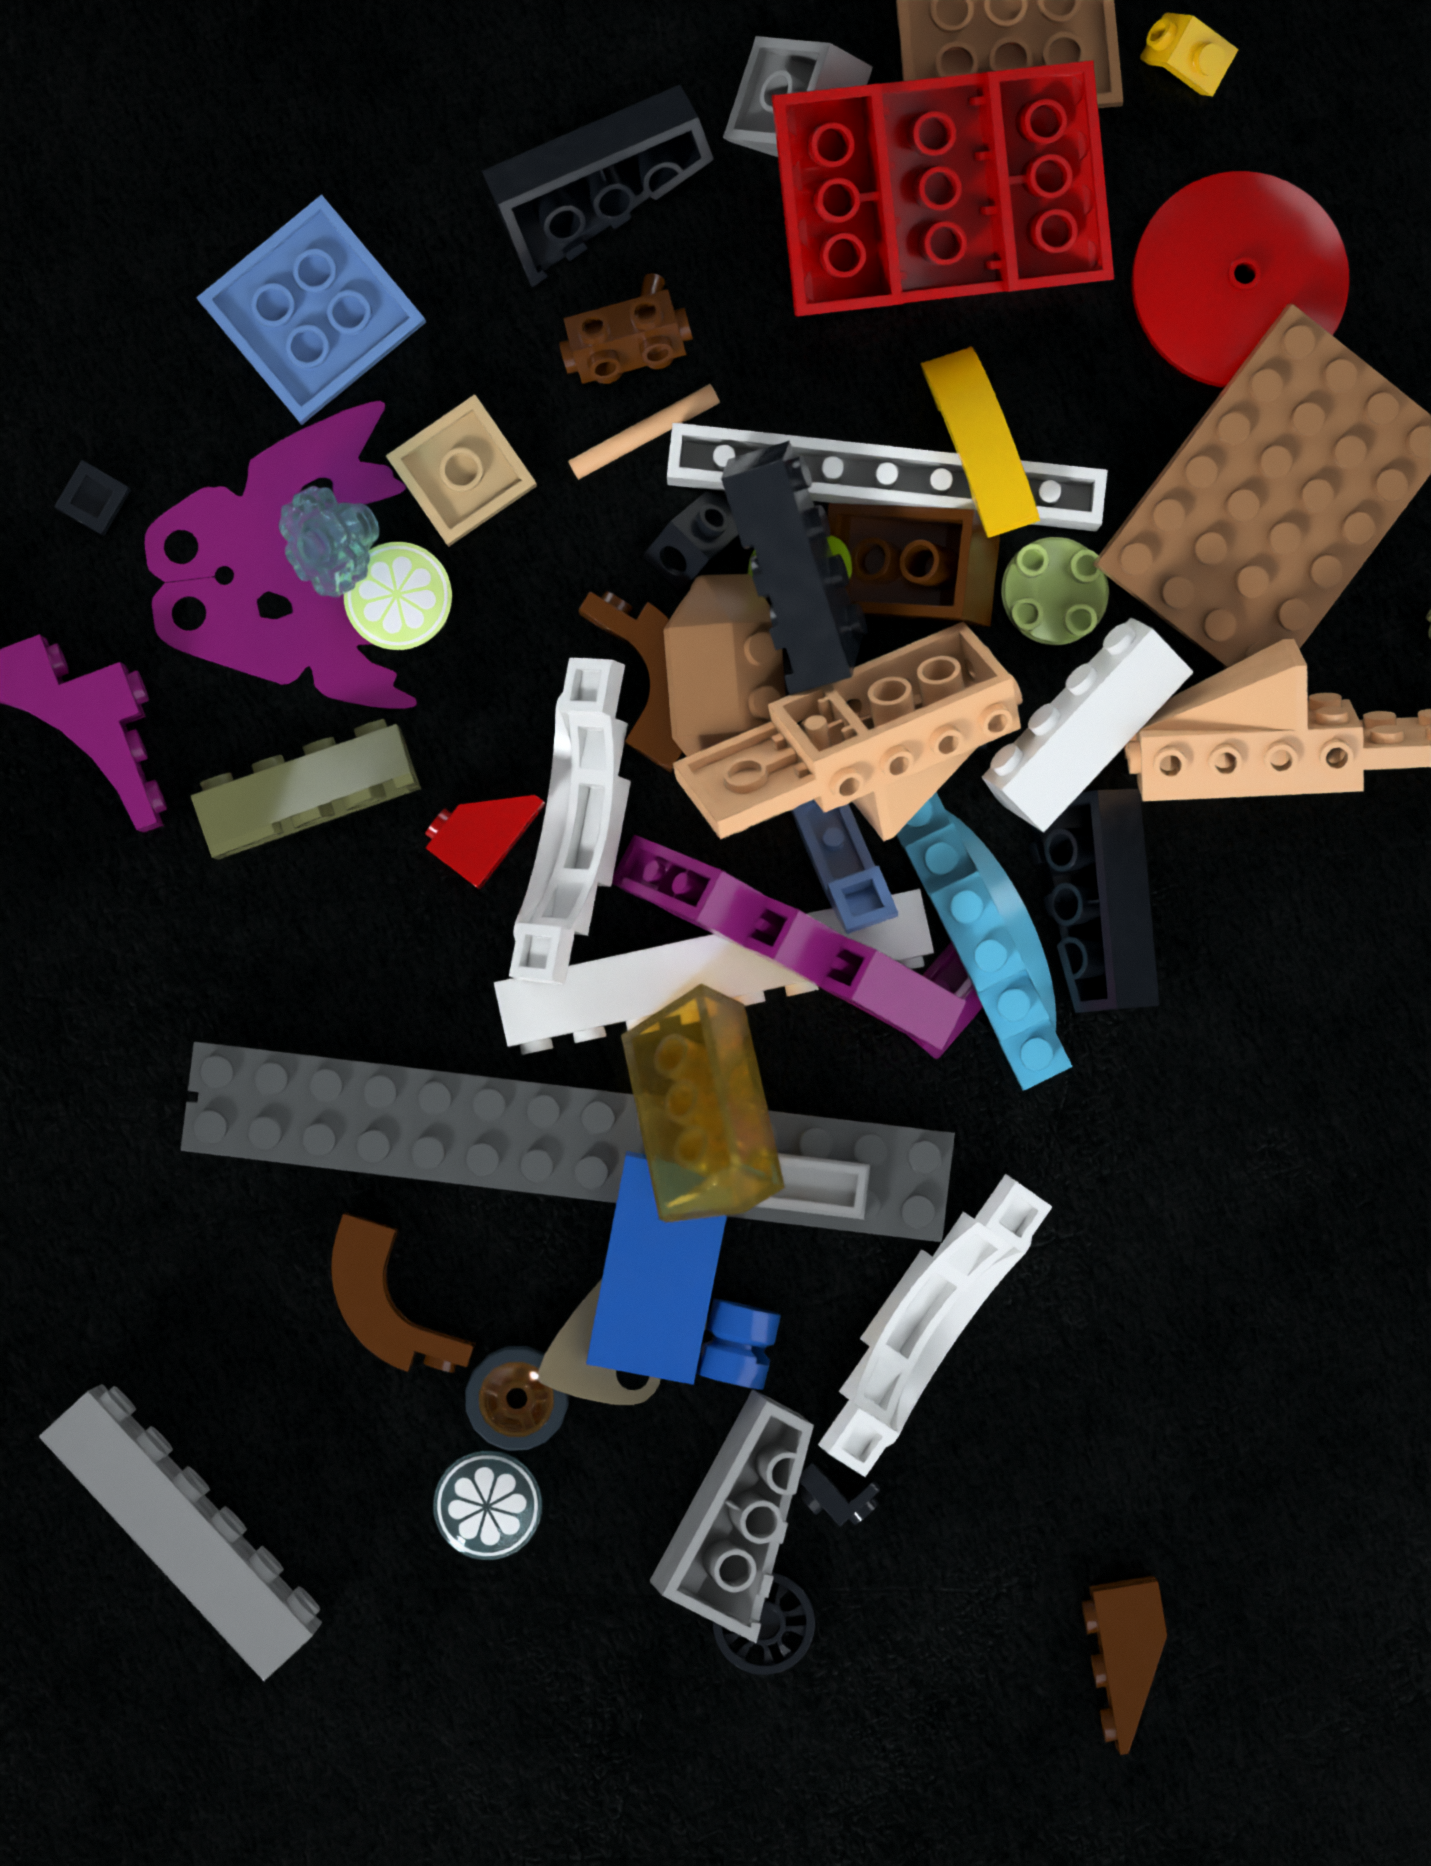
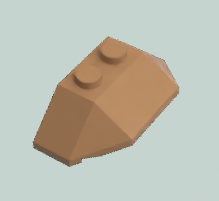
[663,574,786,757]

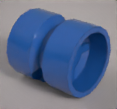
[696,1298,781,1390]

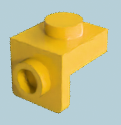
[1140,13,1238,96]

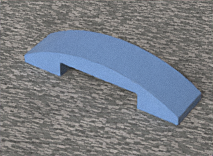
[791,799,898,934]

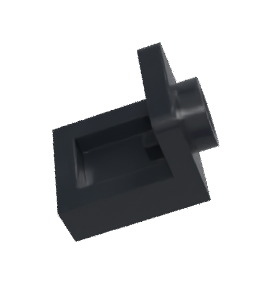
[796,1459,880,1526]

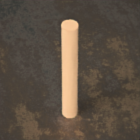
[568,384,720,480]

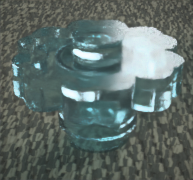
[279,486,379,598]

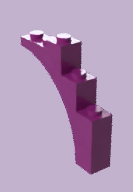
[0,634,167,833]

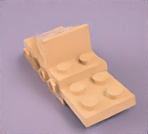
[673,621,1022,841]
[1123,639,1431,801]

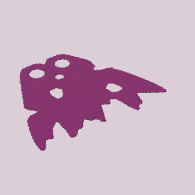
[145,401,417,709]

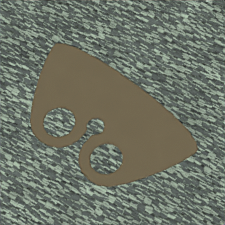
[538,1279,707,1405]

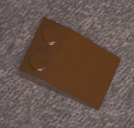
[827,503,1000,627]

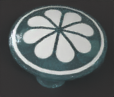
[433,1451,542,1560]

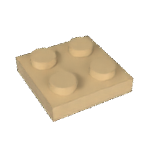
[386,395,537,547]

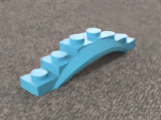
[896,792,1072,1091]

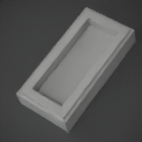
[754,1151,870,1219]

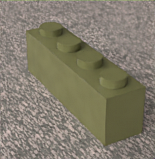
[191,719,421,860]

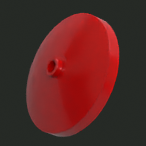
[1132,171,1349,388]

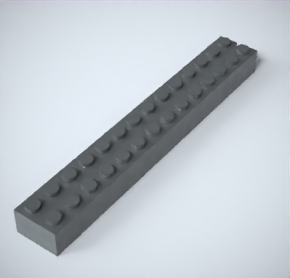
[181,1042,955,1242]

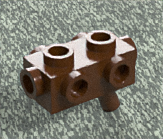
[559,273,693,384]

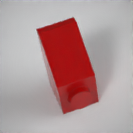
[425,795,546,889]

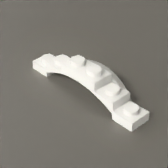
[509,658,631,985]
[818,1174,1052,1477]

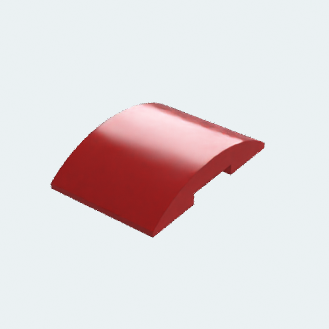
[772,60,1114,316]

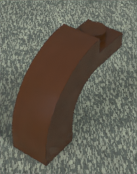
[579,591,684,773]
[331,1212,476,1373]

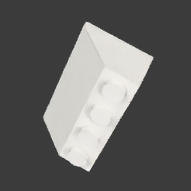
[982,618,1193,832]

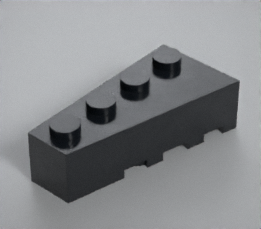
[721,441,867,695]

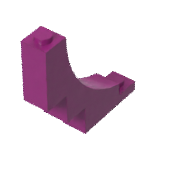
[612,834,966,1050]

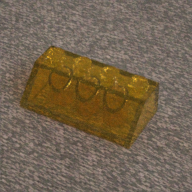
[621,983,785,1223]

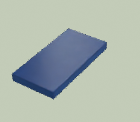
[586,1151,735,1385]

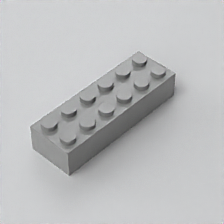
[39,1384,322,1681]

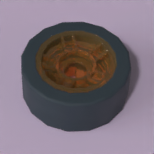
[465,1346,569,1450]

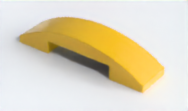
[921,347,1040,538]

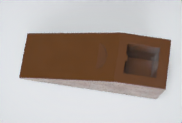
[1082,1576,1167,1755]

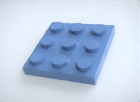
[197,195,426,425]

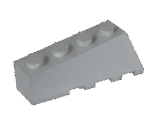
[650,1390,814,1643]

